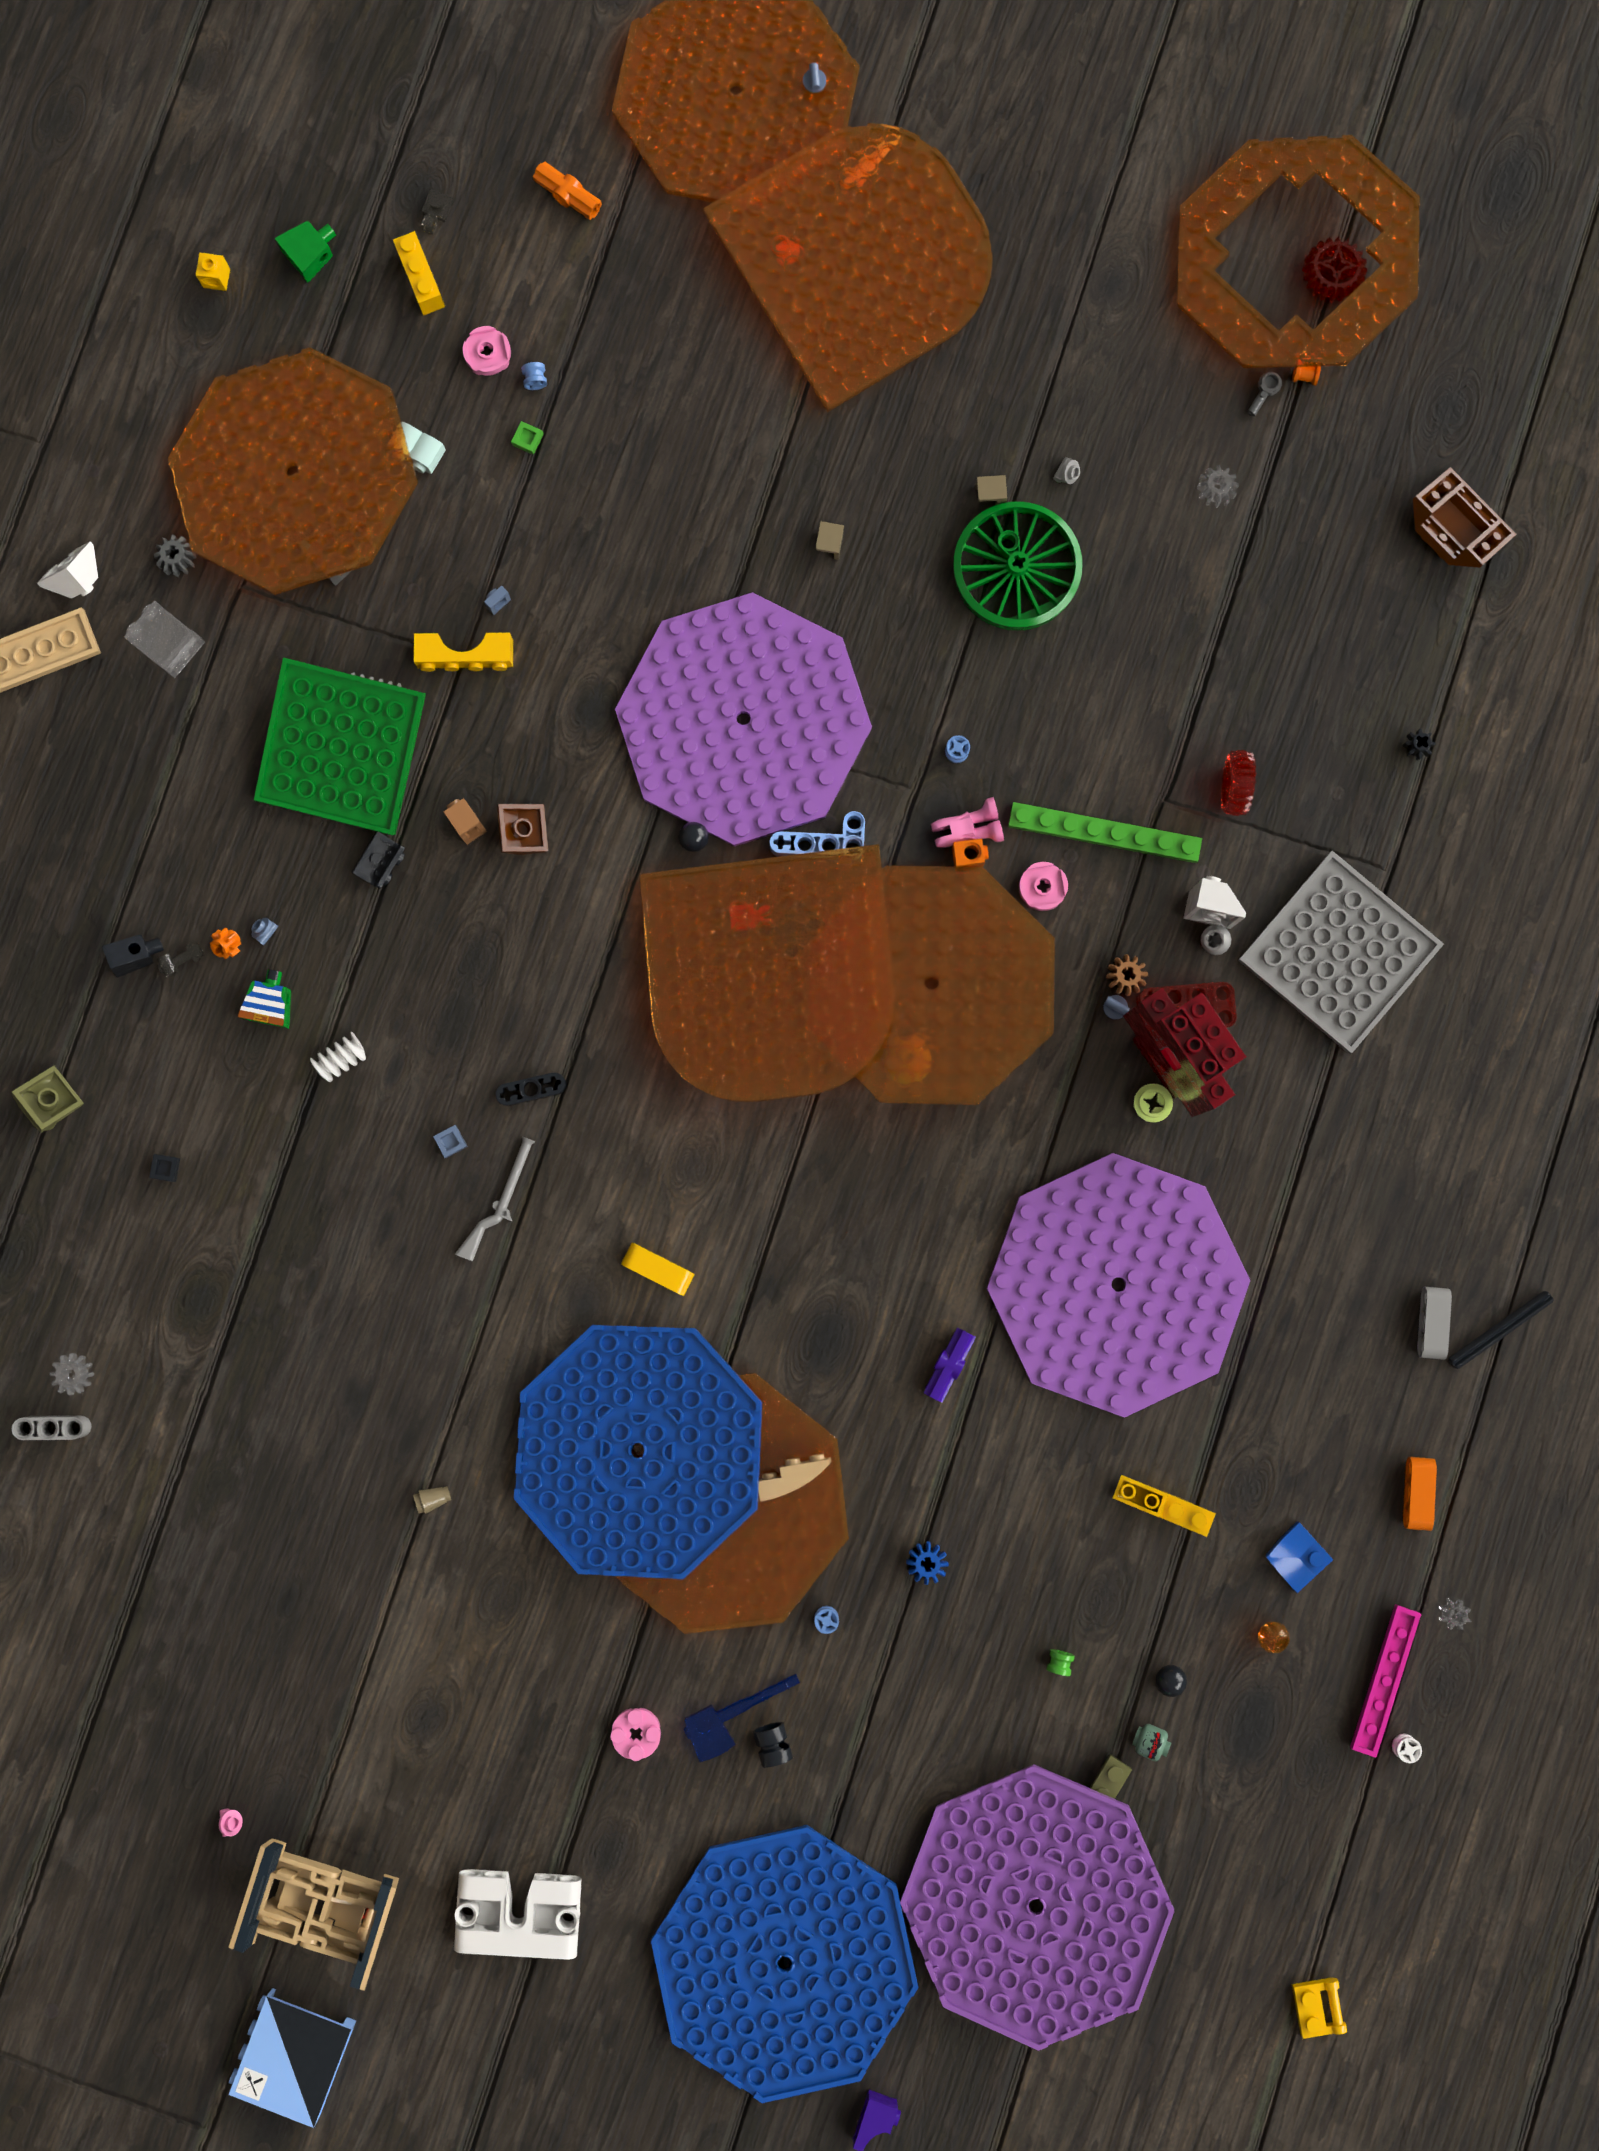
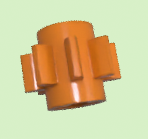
[210,928,241,959]

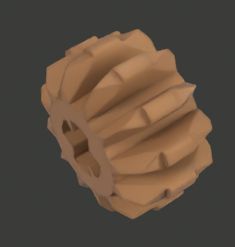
[1106,954,1148,996]

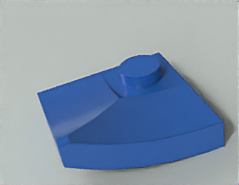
[1265,1521,1333,1593]

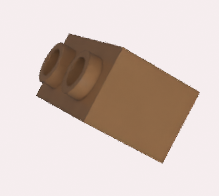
[444,798,487,845]

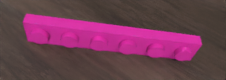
[1350,1604,1421,1758]

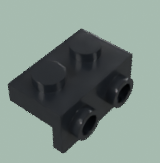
[351,831,405,889]

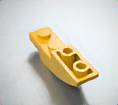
[1113,1475,1216,1537]

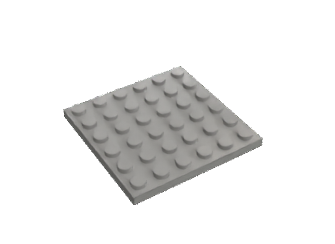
[1238,851,1444,1054]

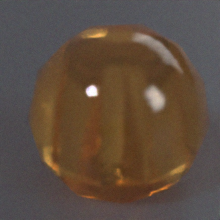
[1258,1622,1290,1653]

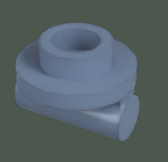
[803,63,826,93]
[251,918,279,945]
[1103,995,1130,1020]

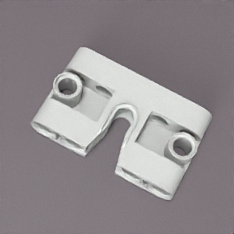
[454,1869,582,1959]

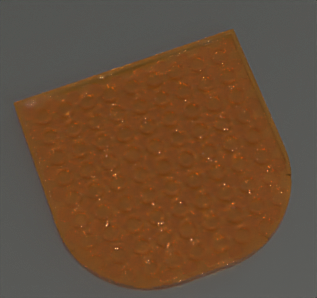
[703,123,992,412]
[640,844,895,1102]

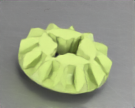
[1133,1084,1173,1122]

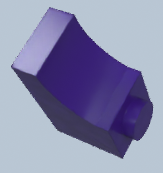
[853,2089,901,2151]

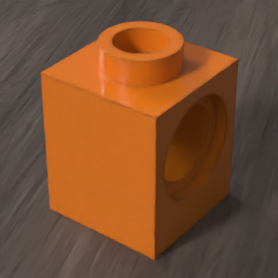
[952,839,989,870]

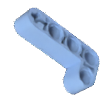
[770,811,865,861]

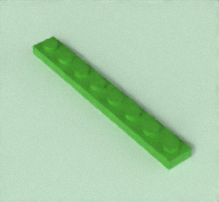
[1008,802,1202,863]

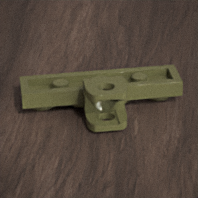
[1090,1754,1132,1799]

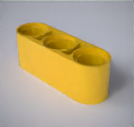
[621,1242,695,1296]

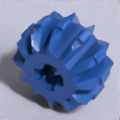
[906,1541,949,1585]

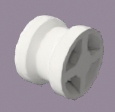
[1392,1734,1422,1763]

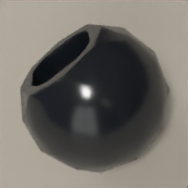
[678,822,709,852]
[1156,1665,1187,1697]

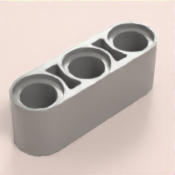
[1417,1286,1452,1360]
[12,1415,91,1440]

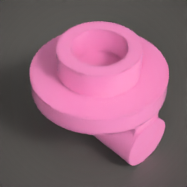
[219,1808,242,1837]

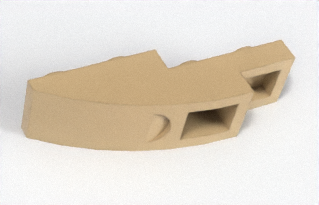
[759,1454,831,1502]

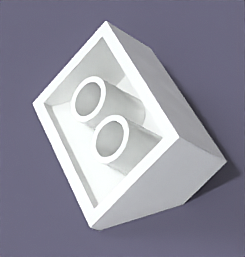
[1183,876,1246,929]

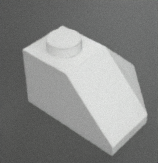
[37,542,98,599]

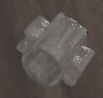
[1439,1599,1471,1630]

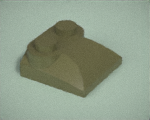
[12,1066,84,1133]

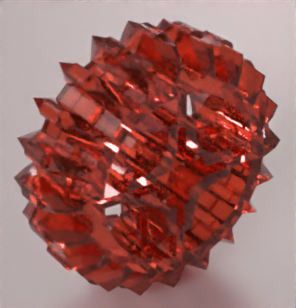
[1302,236,1368,303]
[1221,750,1256,816]

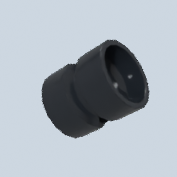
[753,1722,793,1768]

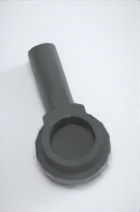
[1247,372,1282,417]

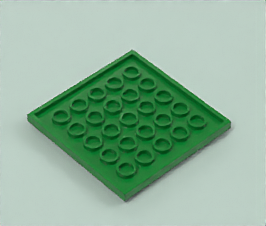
[254,658,426,835]

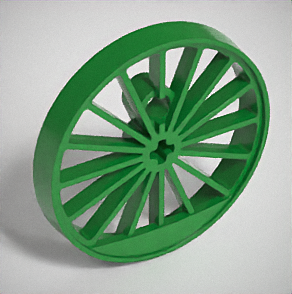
[954,502,1082,630]

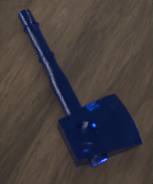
[684,1674,800,1762]

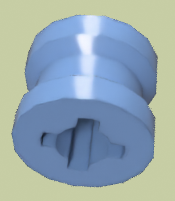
[521,362,547,390]
[945,736,970,763]
[814,1606,839,1634]

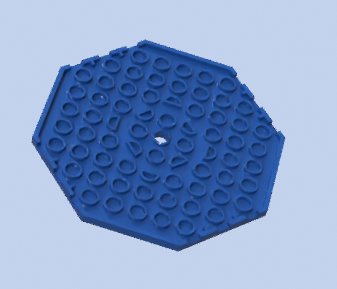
[514,1325,762,1579]
[651,1825,918,2103]

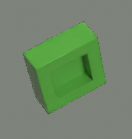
[511,421,544,455]

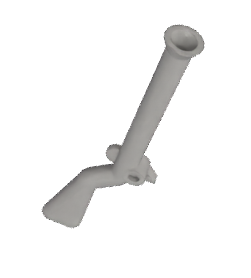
[455,1136,536,1261]

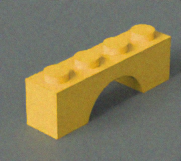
[414,633,513,672]

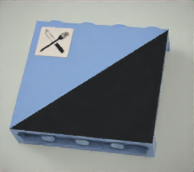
[229,1988,356,2128]

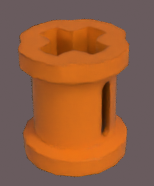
[1292,360,1321,386]

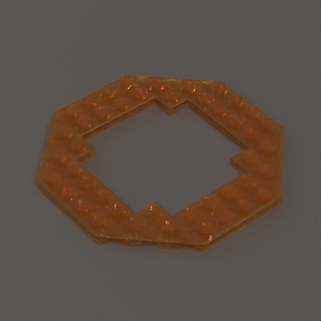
[1177,135,1420,368]

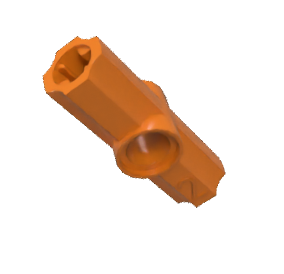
[533,161,602,220]

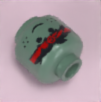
[1132,1724,1171,1762]

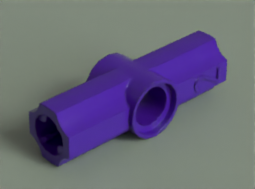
[923,1327,976,1403]

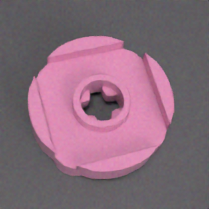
[463,326,511,376]
[1019,862,1068,911]
[611,1708,661,1761]

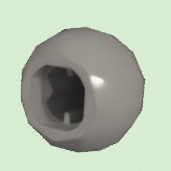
[1200,925,1232,955]

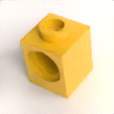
[196,253,230,291]

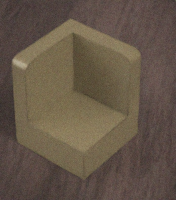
[975,475,1007,505]
[816,521,844,560]

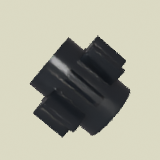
[1403,729,1436,761]

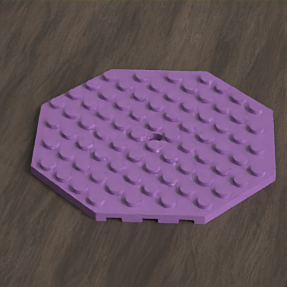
[615,592,872,847]
[986,1153,1250,1418]
[900,1764,1174,2051]

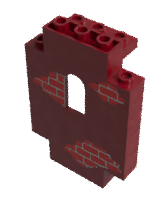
[1123,988,1246,1117]

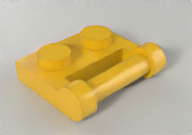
[1292,1978,1347,2039]

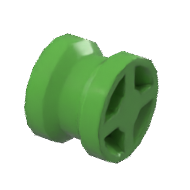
[1046,1649,1075,1676]

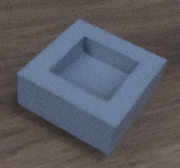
[484,586,511,615]
[433,1125,468,1158]

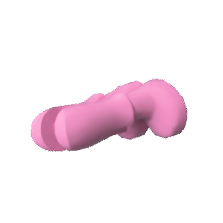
[931,797,1004,848]

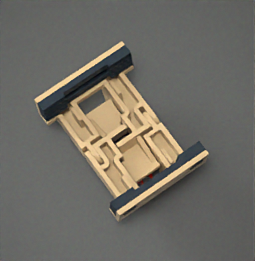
[229,1838,399,1991]

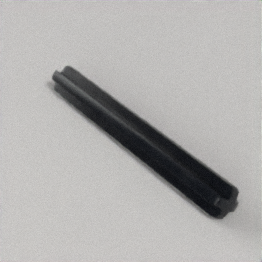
[1449,1291,1554,1369]

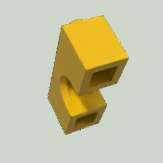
[393,231,445,316]

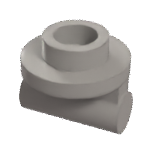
[1053,457,1080,484]

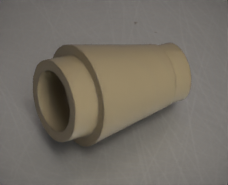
[413,1486,451,1514]

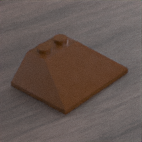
[1413,467,1517,568]

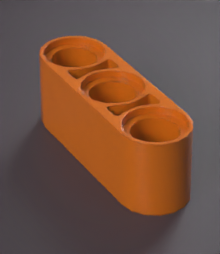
[1403,1457,1437,1531]

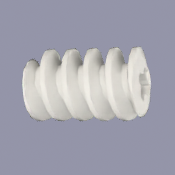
[310,1032,366,1082]

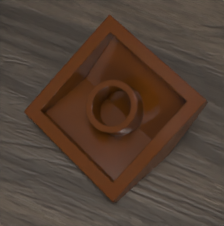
[497,804,548,855]

